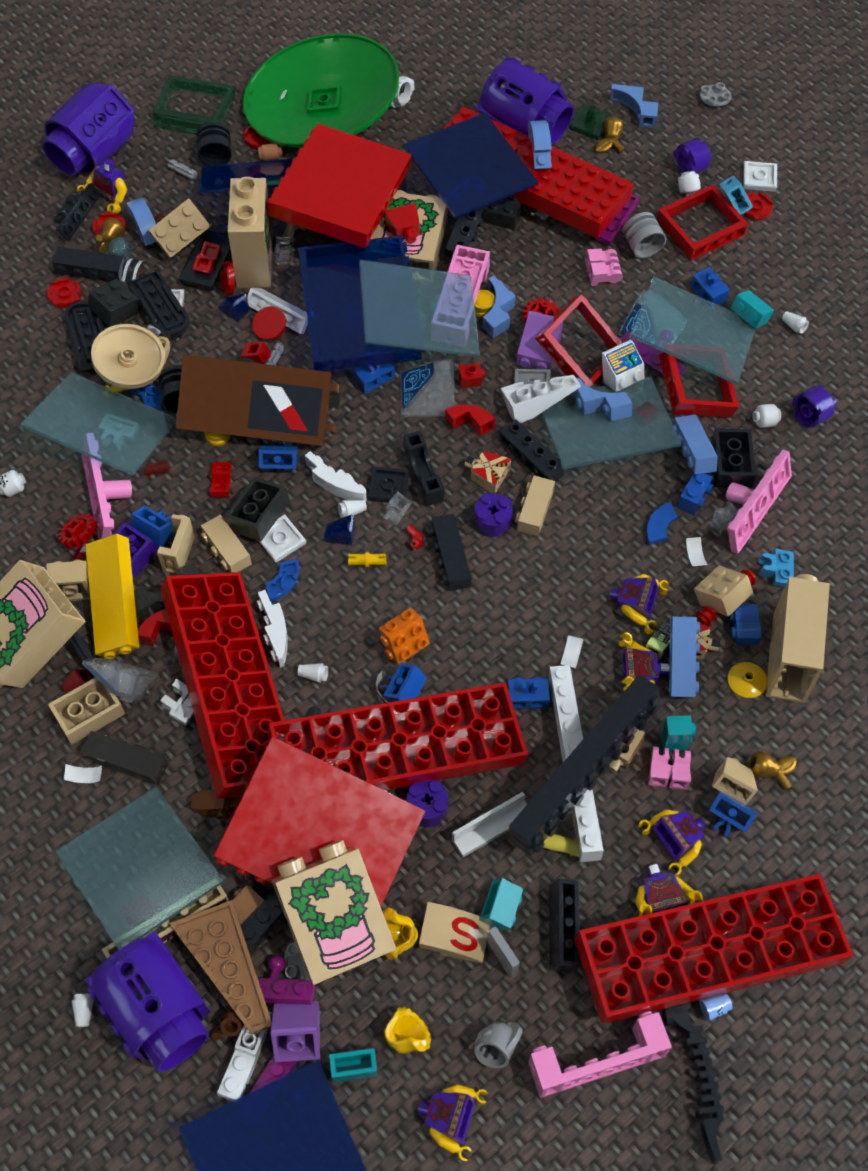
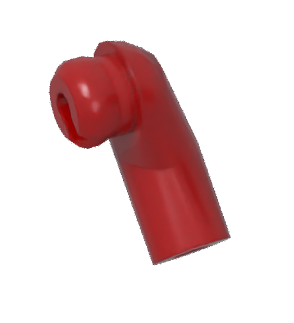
[406,524,424,550]

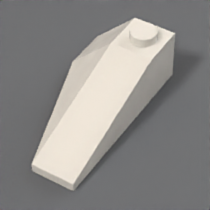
[501,375,581,423]

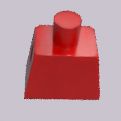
[384,203,420,244]

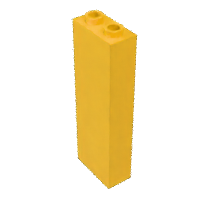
[86,534,139,659]

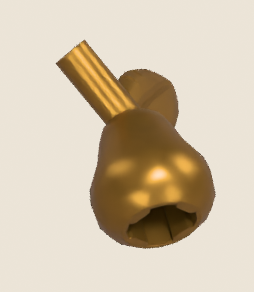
[595,117,625,153]
[96,218,124,253]
[749,751,797,790]

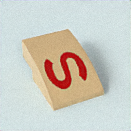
[419,902,490,963]

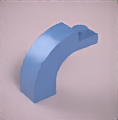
[528,120,551,170]
[126,197,156,245]

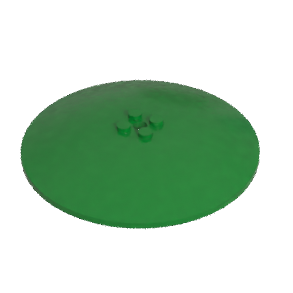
[243,34,399,148]

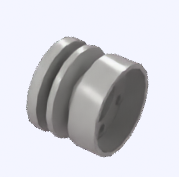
[622,212,667,258]

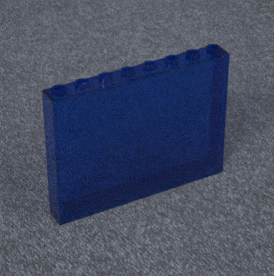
[298,235,425,372]

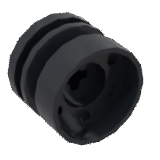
[196,122,232,167]
[158,365,182,412]

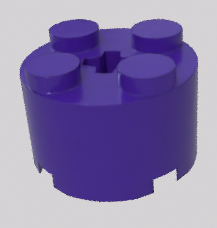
[673,137,711,174]
[792,385,836,427]
[474,493,512,537]
[407,780,448,827]

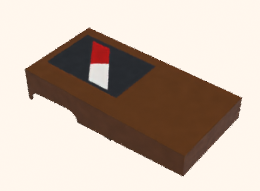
[176,354,341,446]

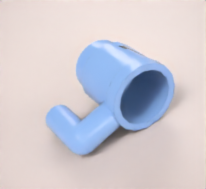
[699,993,732,1021]

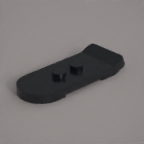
[127,270,189,338]
[65,301,105,373]

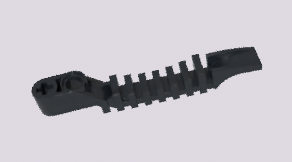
[661,1003,725,1165]

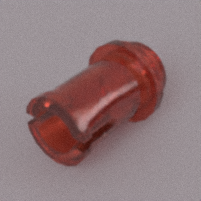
[146,459,170,476]

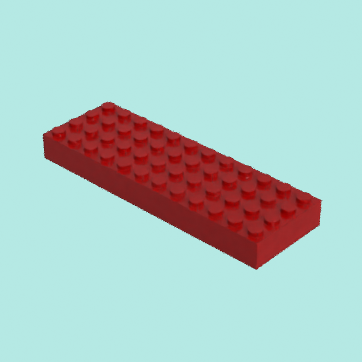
[428,106,634,238]
[161,572,284,799]
[268,682,528,791]
[575,874,853,1024]

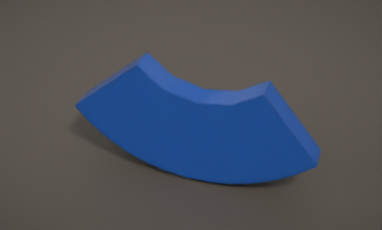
[130,383,163,411]
[646,502,677,545]
[265,559,299,602]

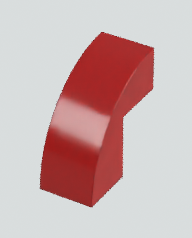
[445,405,495,436]
[138,609,172,647]

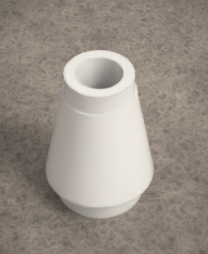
[782,311,809,333]
[338,500,367,519]
[298,663,328,683]
[72,994,94,1027]

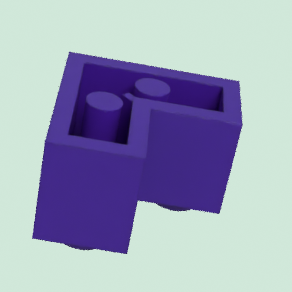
[113,522,158,579]

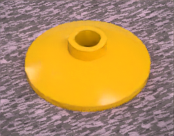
[727,662,767,699]

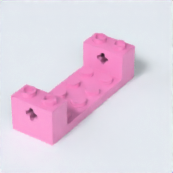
[431,245,490,348]
[528,1011,672,1098]

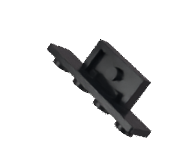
[54,183,101,241]

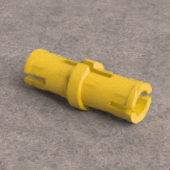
[348,552,386,567]

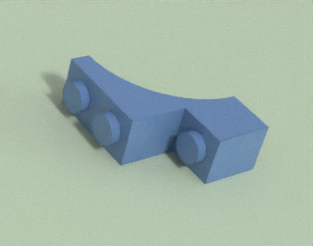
[610,84,658,128]
[482,276,515,339]
[571,377,632,421]

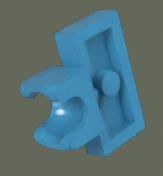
[758,549,794,587]

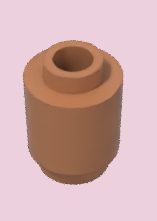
[258,143,283,162]

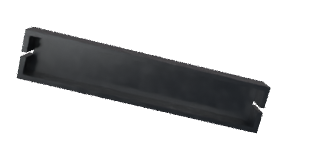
[509,674,660,857]

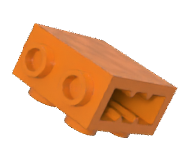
[379,607,430,665]

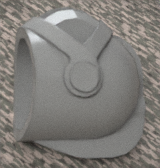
[474,1022,523,1069]

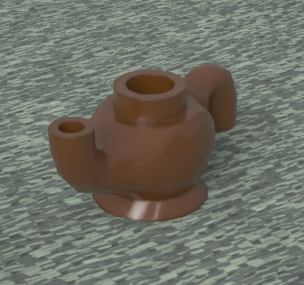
[212,1008,244,1040]

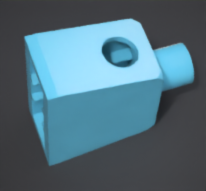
[720,176,753,215]

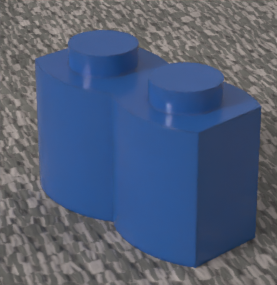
[729,604,761,645]

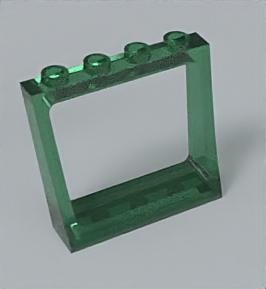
[153,75,236,135]

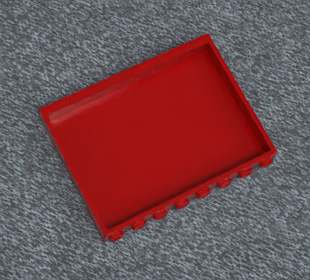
[266,123,412,248]
[213,736,425,907]

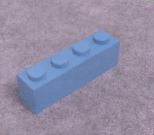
[672,415,718,474]
[669,616,700,697]

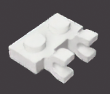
[161,679,194,726]

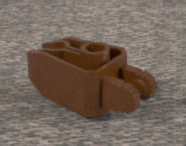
[190,789,241,820]

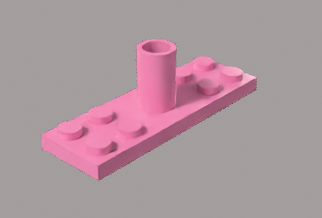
[82,434,132,540]
[726,450,792,554]

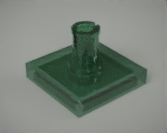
[569,104,612,141]

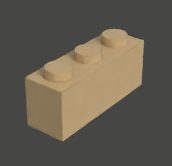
[515,476,555,536]
[201,515,252,573]

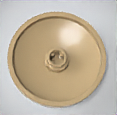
[91,324,165,389]

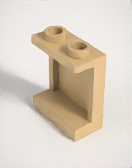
[157,514,195,575]

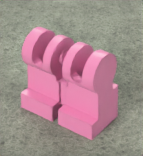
[585,249,623,286]
[648,746,691,790]

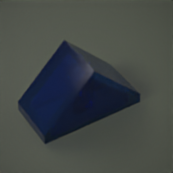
[218,293,249,322]
[324,514,356,545]

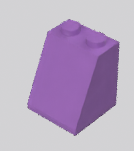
[516,311,563,369]
[271,1001,320,1062]

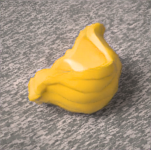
[383,908,418,960]
[384,1007,431,1054]

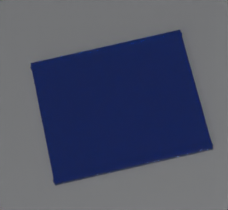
[403,113,539,218]
[199,159,293,194]
[179,1060,366,1171]

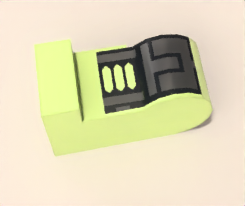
[646,621,670,661]

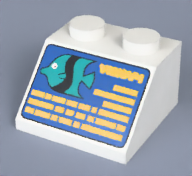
[602,340,644,392]

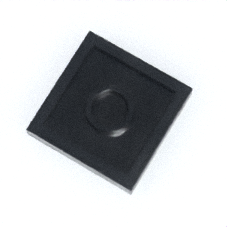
[368,467,409,505]

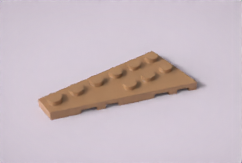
[169,900,272,1034]

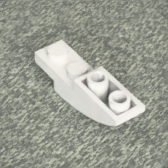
[305,451,367,502]
[256,590,288,668]
[217,1012,273,1103]

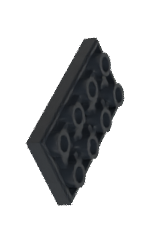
[180,229,231,291]

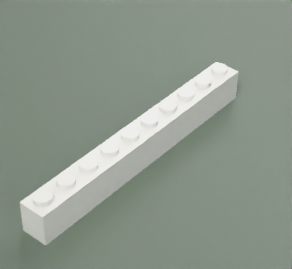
[549,665,603,862]

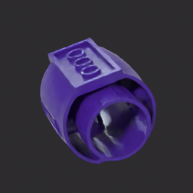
[475,56,574,145]
[42,83,135,176]
[86,930,210,1072]

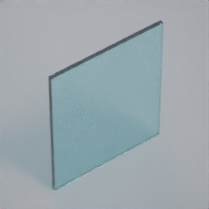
[359,260,480,357]
[629,277,755,384]
[21,372,177,476]
[542,377,681,470]
[55,787,224,950]

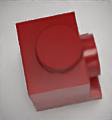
[240,341,271,364]
[458,363,485,388]

